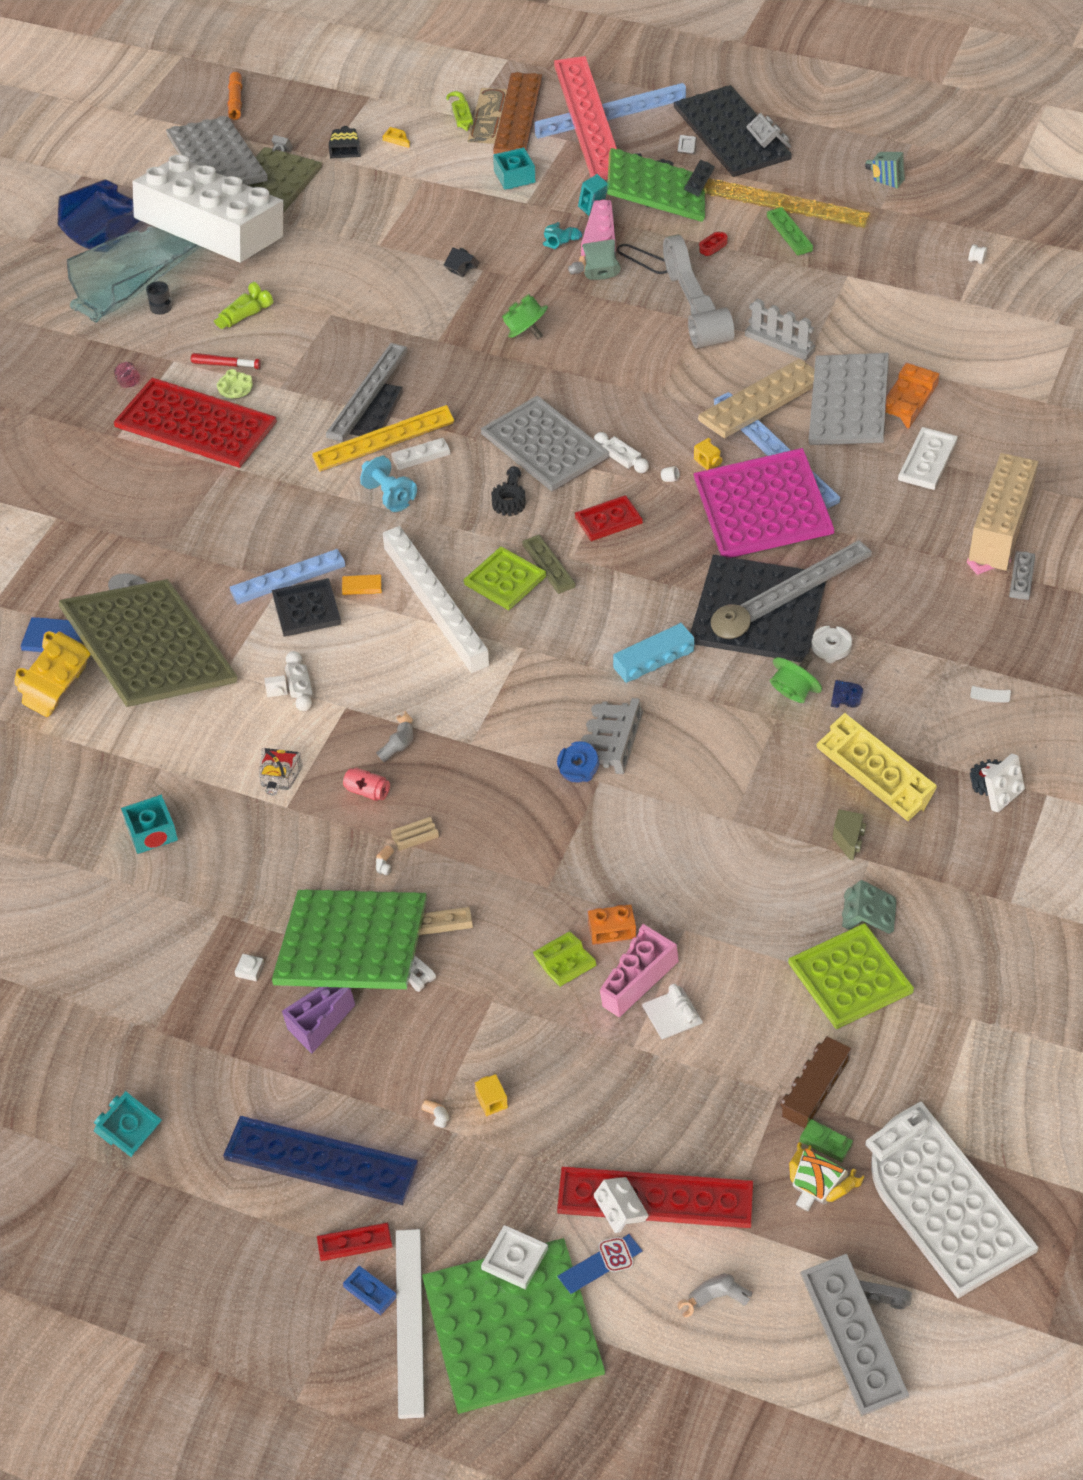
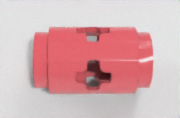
[343,767,390,801]

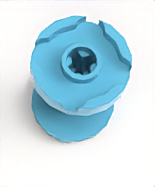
[360,455,417,512]

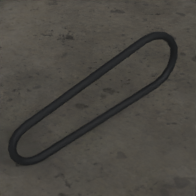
[617,244,667,274]

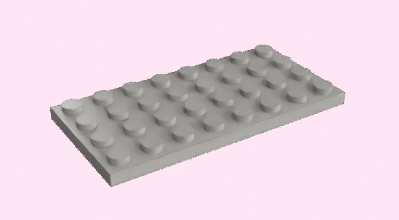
[166,116,268,185]

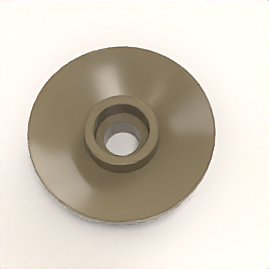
[711,604,751,639]

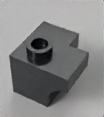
[443,247,480,277]

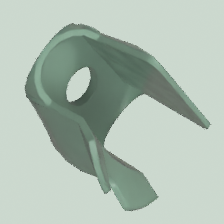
[582,239,621,280]

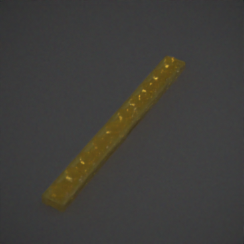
[704,178,870,228]

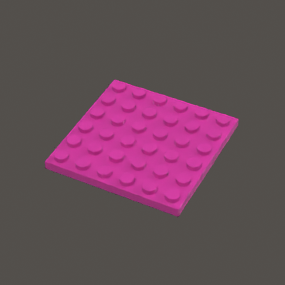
[693,448,834,557]

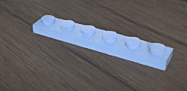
[230,549,345,605]

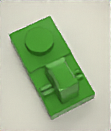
[799,1119,853,1163]

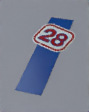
[557,1234,643,1294]

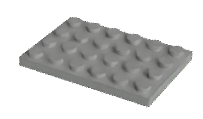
[809,353,889,445]
[481,396,609,491]

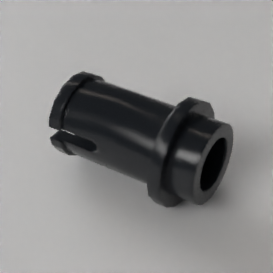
[506,466,521,485]

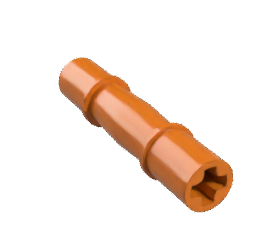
[228,72,242,120]

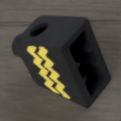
[328,126,361,159]

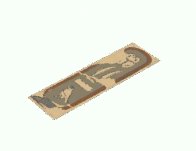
[467,88,507,144]

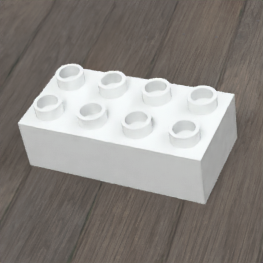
[133,155,283,263]

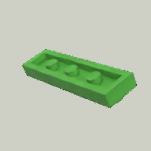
[767,207,813,256]

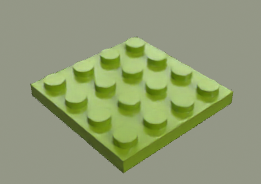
[788,923,914,1030]

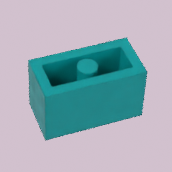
[578,174,607,216]

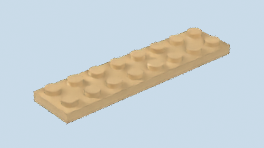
[698,359,815,439]

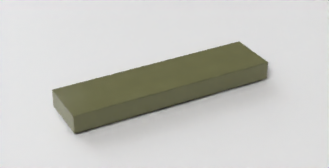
[522,534,575,594]

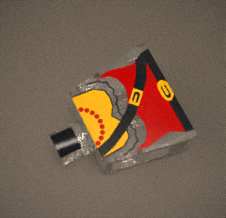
[259,748,303,796]

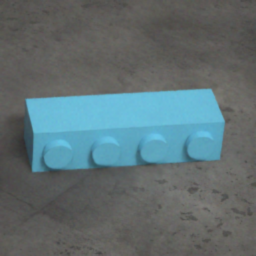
[613,623,694,683]

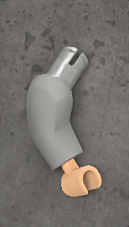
[376,711,413,762]
[677,1273,752,1317]

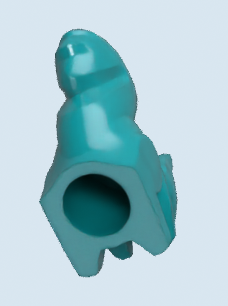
[543,222,582,249]

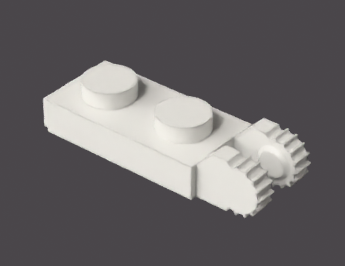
[865,1109,930,1162]

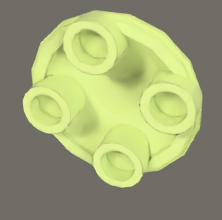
[217,369,253,399]

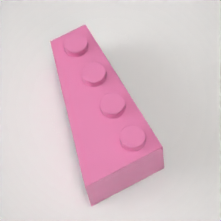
[581,200,615,256]
[600,924,679,1018]

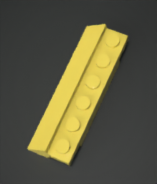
[816,713,937,821]

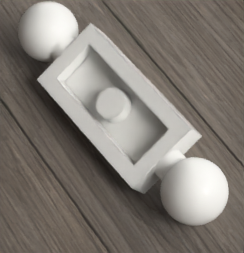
[594,432,649,473]
[285,651,313,711]

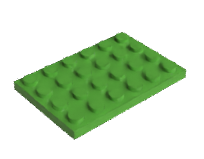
[607,148,705,222]

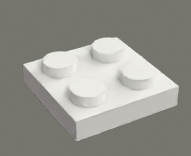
[481,1225,548,1290]

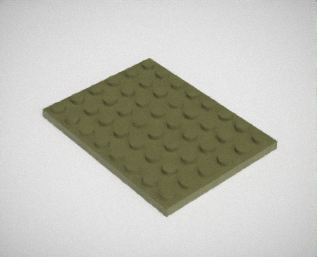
[59,579,238,707]

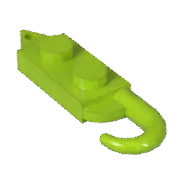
[446,91,473,131]

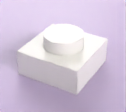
[264,675,287,697]
[235,954,264,981]

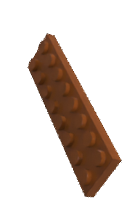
[493,72,542,154]

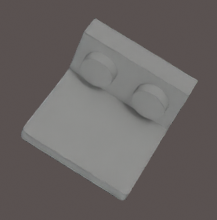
[746,113,791,148]

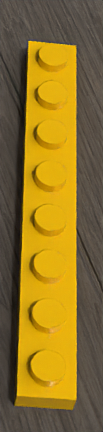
[312,405,454,472]

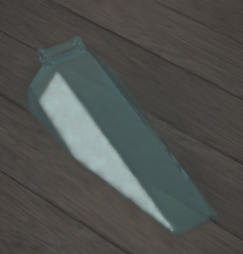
[67,226,201,323]

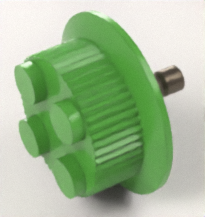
[502,294,548,340]

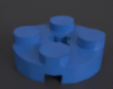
[557,741,600,782]

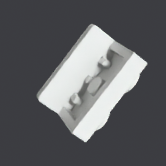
[594,1177,649,1233]

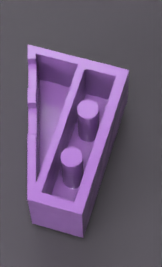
[282,987,355,1054]

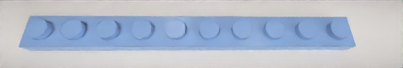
[535,83,686,139]
[714,392,840,509]

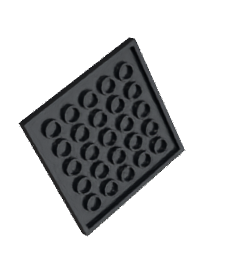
[690,554,827,663]

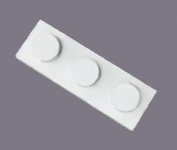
[391,438,450,470]

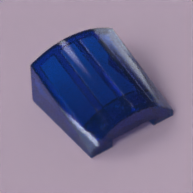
[57,179,141,251]

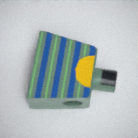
[865,152,905,189]

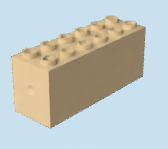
[968,453,1039,571]

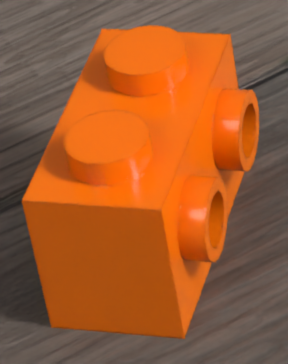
[588,904,636,945]

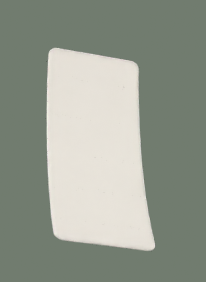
[970,686,1011,703]

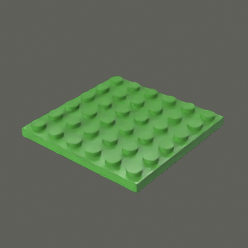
[272,889,427,989]
[422,1238,605,1414]

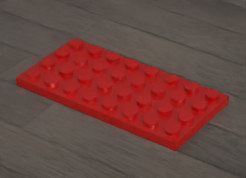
[114,377,277,468]

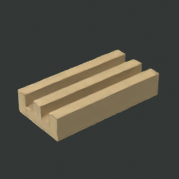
[391,817,439,851]

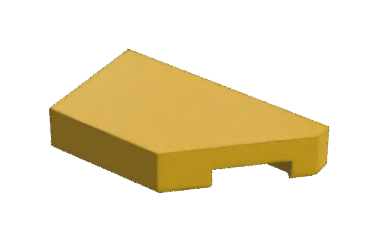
[382,127,410,148]

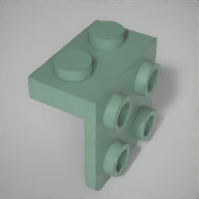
[842,880,896,934]

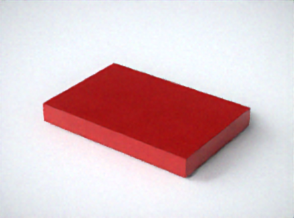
[575,495,643,541]

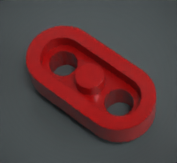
[699,231,728,256]

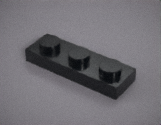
[684,159,715,197]

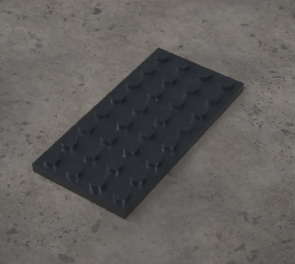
[674,85,792,177]

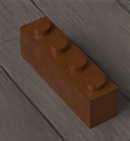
[780,1036,851,1128]

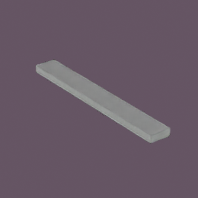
[326,343,407,442]
[740,540,872,622]

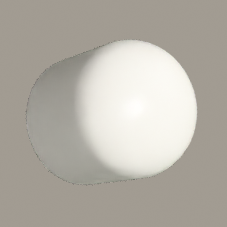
[661,466,680,482]

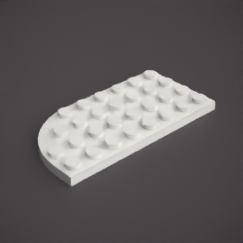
[871,1102,1039,1299]

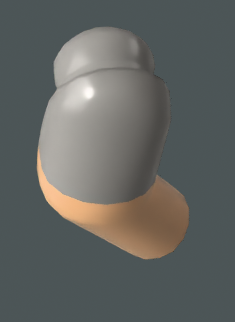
[568,256,586,274]

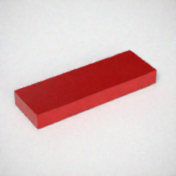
[316,1222,393,1261]

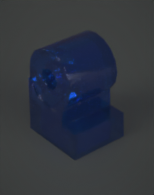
[831,680,863,708]

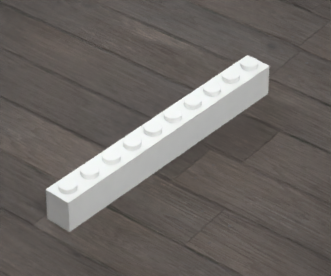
[383,526,489,673]

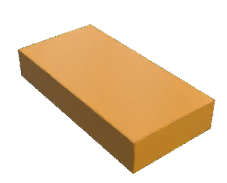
[342,574,382,595]

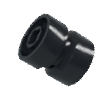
[146,281,172,315]

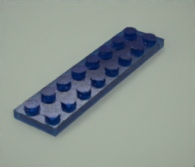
[223,1116,418,1206]

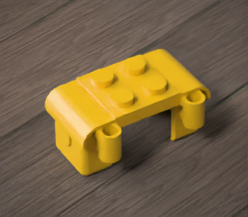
[14,631,91,717]

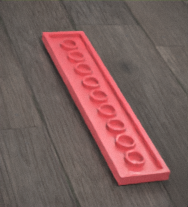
[554,56,617,180]

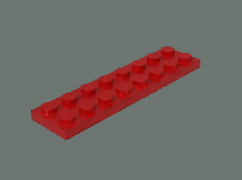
[557,1167,753,1229]

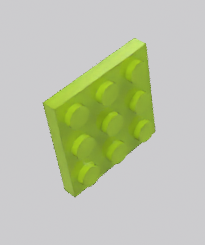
[464,546,546,611]

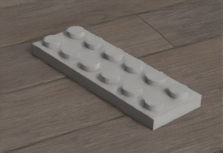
[800,1254,909,1417]

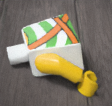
[789,1142,864,1211]

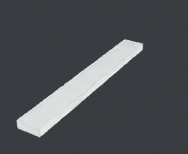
[396,1229,424,1419]

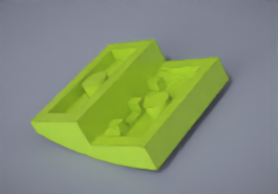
[533,931,597,987]

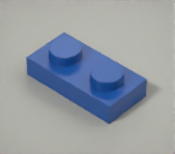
[343,1266,397,1316]

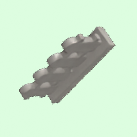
[745,299,816,361]
[578,698,643,774]

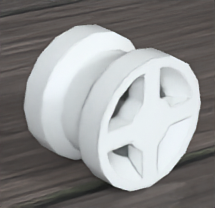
[968,244,987,264]

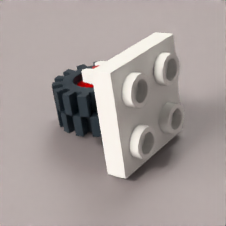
[970,753,1025,812]

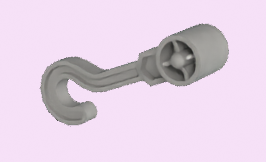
[663,234,734,349]

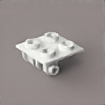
[642,984,703,1040]

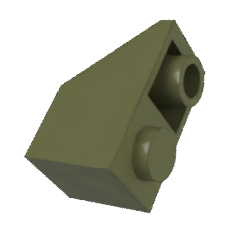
[833,809,866,860]

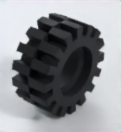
[491,482,526,516]

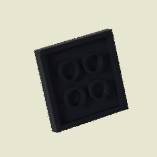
[272,578,341,637]

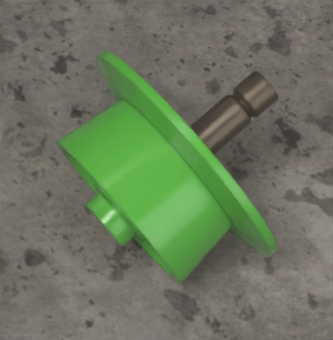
[770,654,822,703]

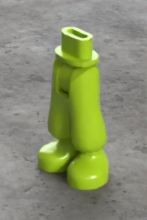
[214,281,274,329]

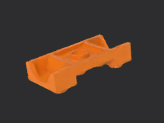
[886,363,940,428]

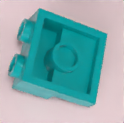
[94,1091,162,1157]

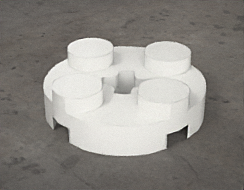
[811,626,852,663]

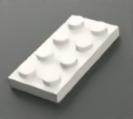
[898,427,958,490]

